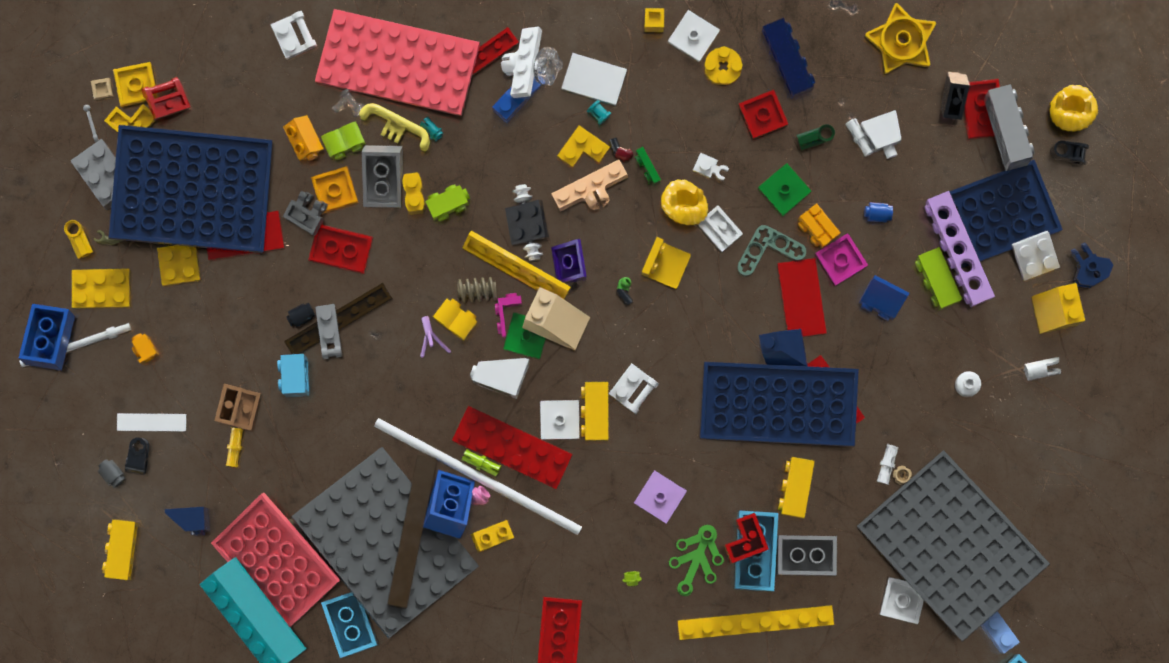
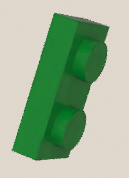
[635,147,661,186]

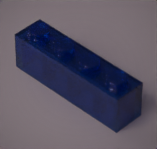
[762,18,815,99]

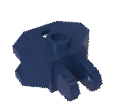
[1071,242,1113,288]

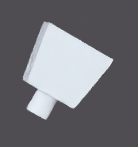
[860,110,901,159]

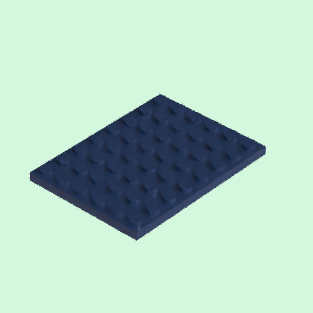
[108,125,272,253]

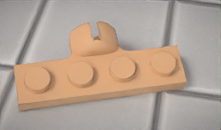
[551,160,628,212]

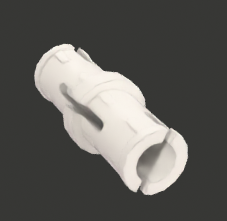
[845,118,875,157]
[877,444,899,485]

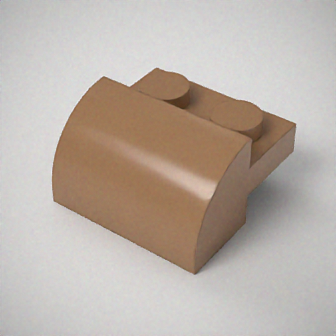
[214,384,261,431]

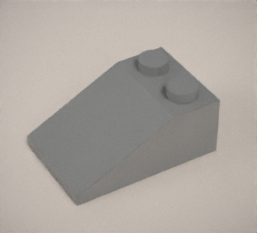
[362,145,403,207]

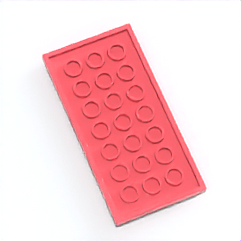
[315,9,480,116]

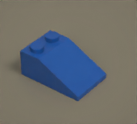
[859,275,909,321]
[423,470,475,538]

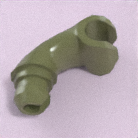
[94,230,124,245]

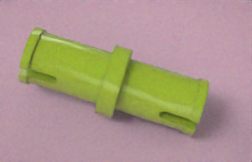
[462,449,501,477]

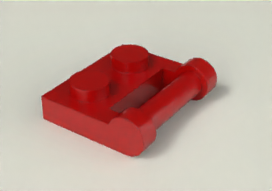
[141,77,190,120]

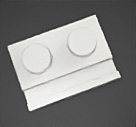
[697,206,743,253]

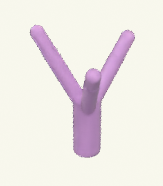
[421,316,451,358]

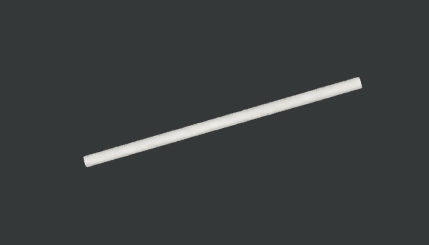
[374,418,582,535]

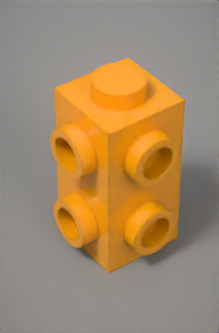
[283,115,323,161]

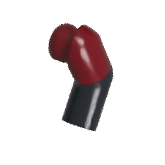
[608,138,633,161]

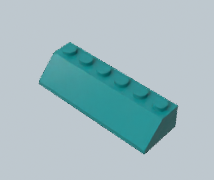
[199,557,306,663]

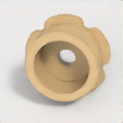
[893,466,912,485]

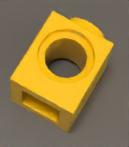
[645,8,664,32]

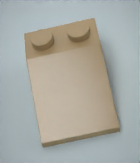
[523,287,590,351]

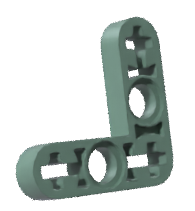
[737,225,806,277]

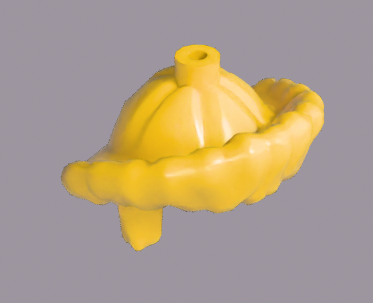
[1049,85,1098,132]
[661,179,708,226]

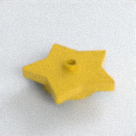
[865,3,936,74]

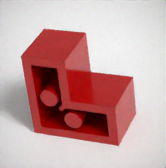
[724,513,769,564]

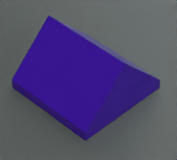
[551,239,587,284]

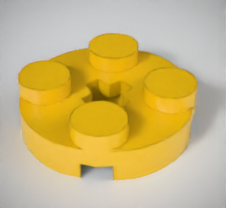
[704,46,743,85]

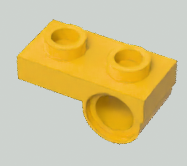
[471,520,514,553]

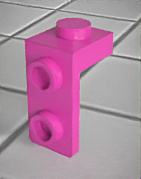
[495,293,522,338]

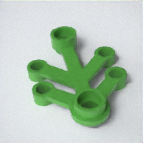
[669,525,724,596]

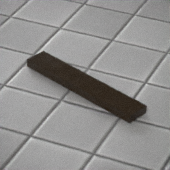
[284,283,393,354]

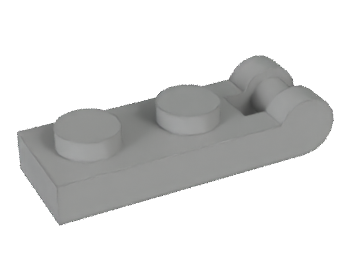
[315,304,342,360]

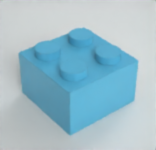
[277,354,309,397]

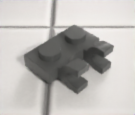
[283,191,329,235]

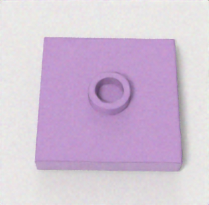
[634,470,687,524]

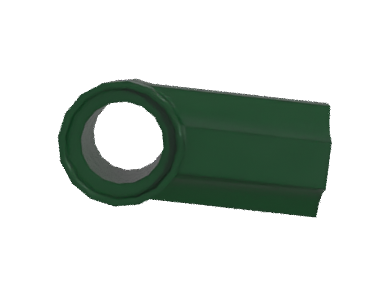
[796,124,835,151]

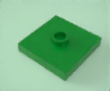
[758,163,812,217]
[503,312,546,360]

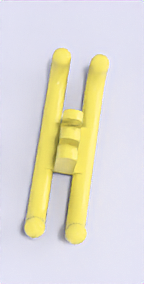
[359,103,430,152]

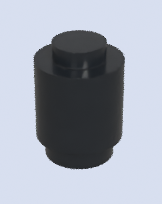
[286,302,316,328]

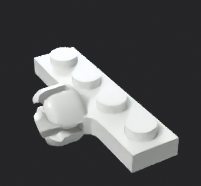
[501,27,542,98]

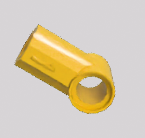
[64,220,94,259]

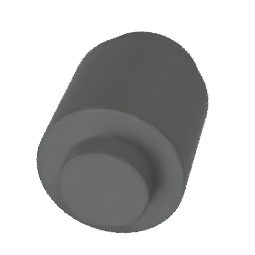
[97,459,126,488]

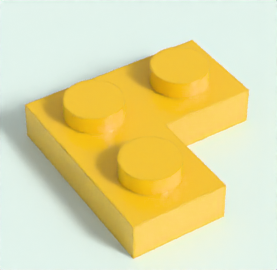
[104,104,156,132]
[557,125,610,168]

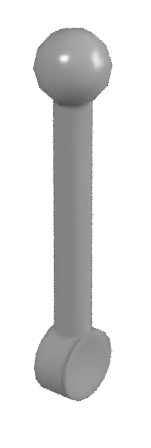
[83,105,99,142]

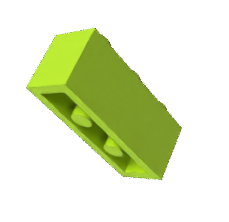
[915,247,962,310]

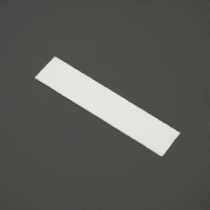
[117,413,186,431]

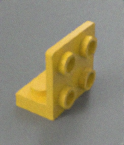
[641,237,691,289]

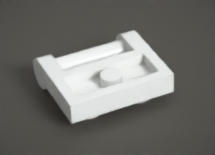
[271,11,317,60]
[609,363,659,414]

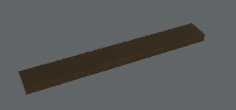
[387,455,437,609]

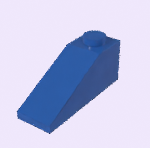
[492,73,545,123]

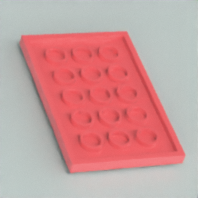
[211,493,340,628]

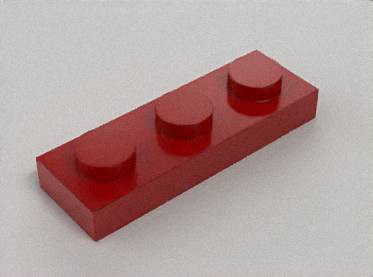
[472,27,519,76]

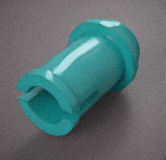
[420,117,444,141]

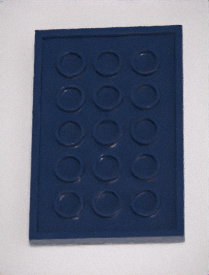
[938,159,1063,269]

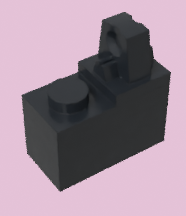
[940,72,970,120]

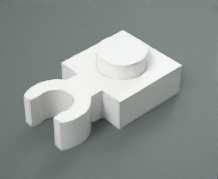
[693,153,729,181]

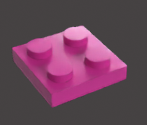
[815,233,868,286]

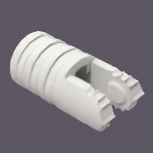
[1024,357,1061,381]

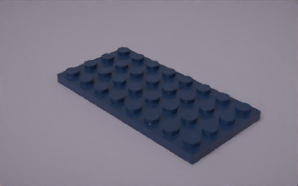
[700,362,859,447]

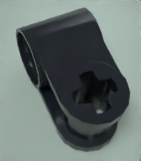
[1050,140,1089,165]
[125,437,150,475]

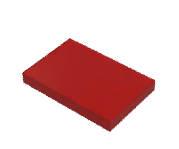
[964,79,1000,140]
[308,225,373,274]

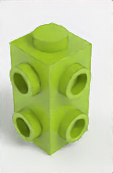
[425,185,470,222]

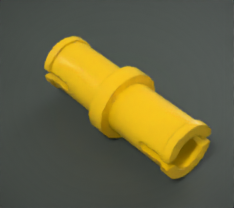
[226,427,244,467]

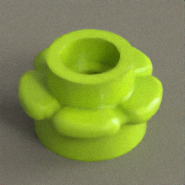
[623,571,642,586]

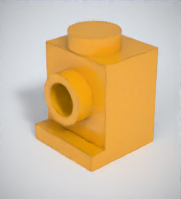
[131,333,159,365]

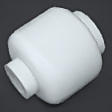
[955,371,981,397]

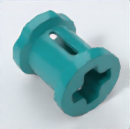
[586,100,611,125]

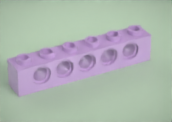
[924,191,995,307]

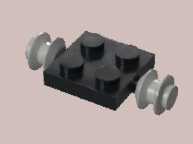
[505,184,549,261]

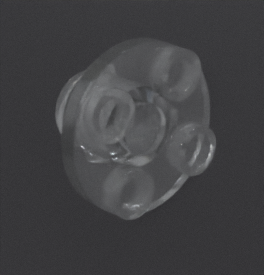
[533,47,563,86]

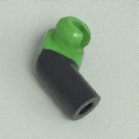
[616,277,634,307]

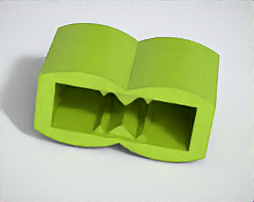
[321,121,366,160]

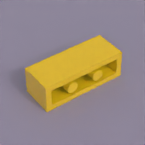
[581,382,608,441]
[778,457,815,519]
[102,519,138,580]

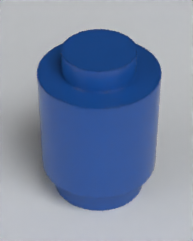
[864,202,893,223]

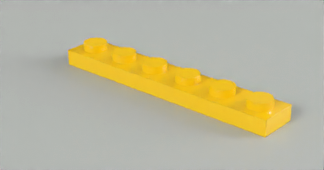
[462,231,571,300]

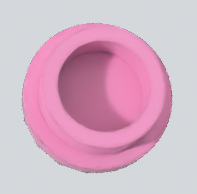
[471,486,490,505]

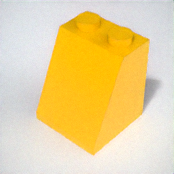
[1031,283,1085,334]

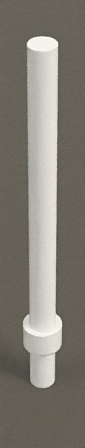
[20,323,131,368]

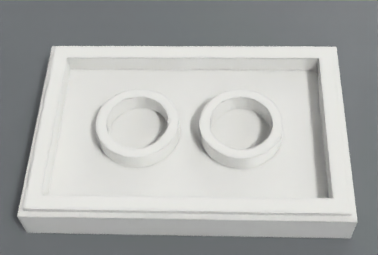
[561,53,627,106]

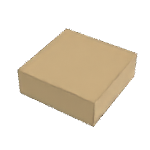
[91,78,114,101]

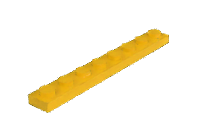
[678,605,834,640]

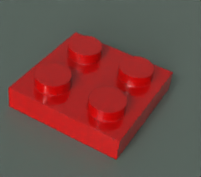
[739,90,788,139]

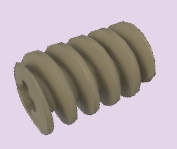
[457,277,497,303]

